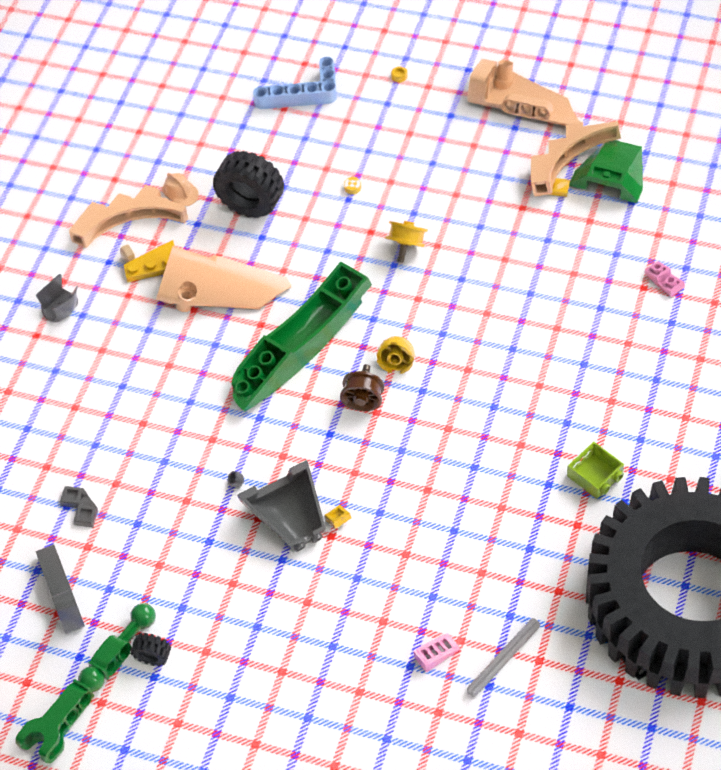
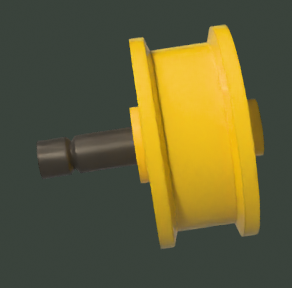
[385,220,428,263]

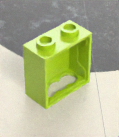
[567,441,624,499]

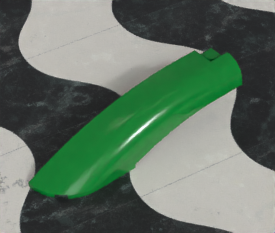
[231,261,372,412]

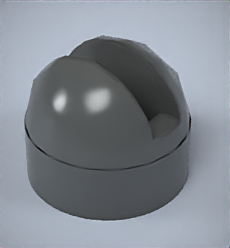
[227,471,245,487]

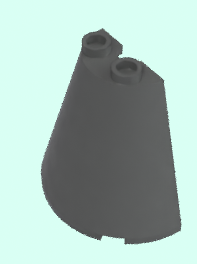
[237,460,326,552]

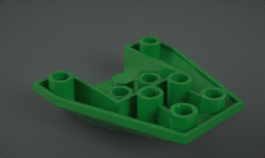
[569,140,643,203]

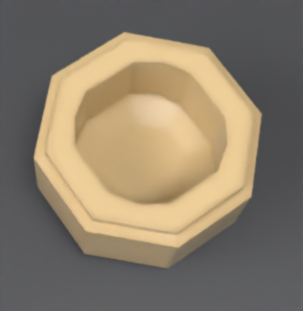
[120,244,135,262]

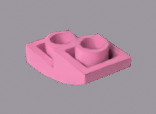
[644,261,685,297]

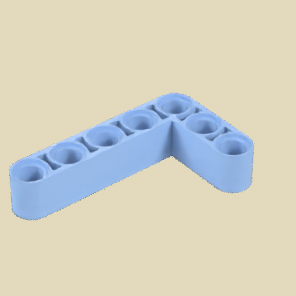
[253,56,337,109]

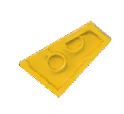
[123,240,175,283]

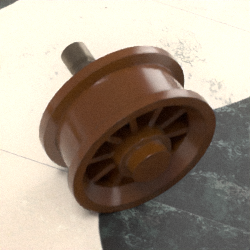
[340,364,385,411]

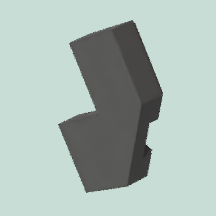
[60,486,99,528]

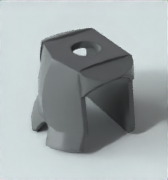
[36,273,78,322]

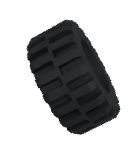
[213,151,284,218]

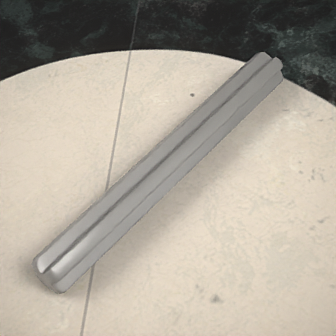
[467,618,540,697]

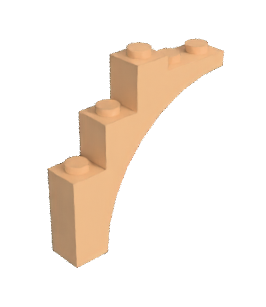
[531,121,621,197]
[69,184,188,248]

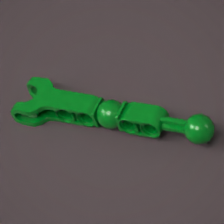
[15,603,156,764]

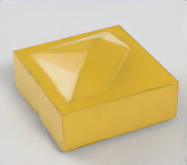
[549,178,570,197]
[324,505,352,529]

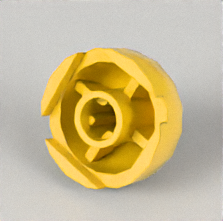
[376,336,415,374]

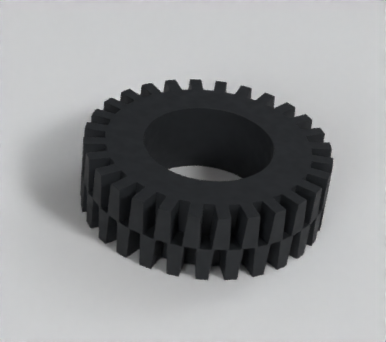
[585,477,721,698]

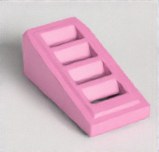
[413,633,460,673]

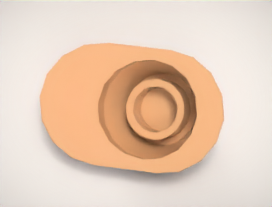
[162,172,199,207]

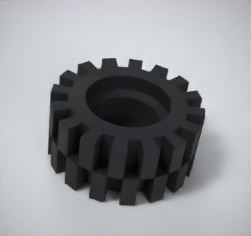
[130,633,172,667]

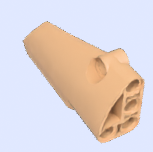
[467,58,581,126]
[156,246,292,312]

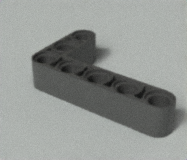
[35,544,85,634]

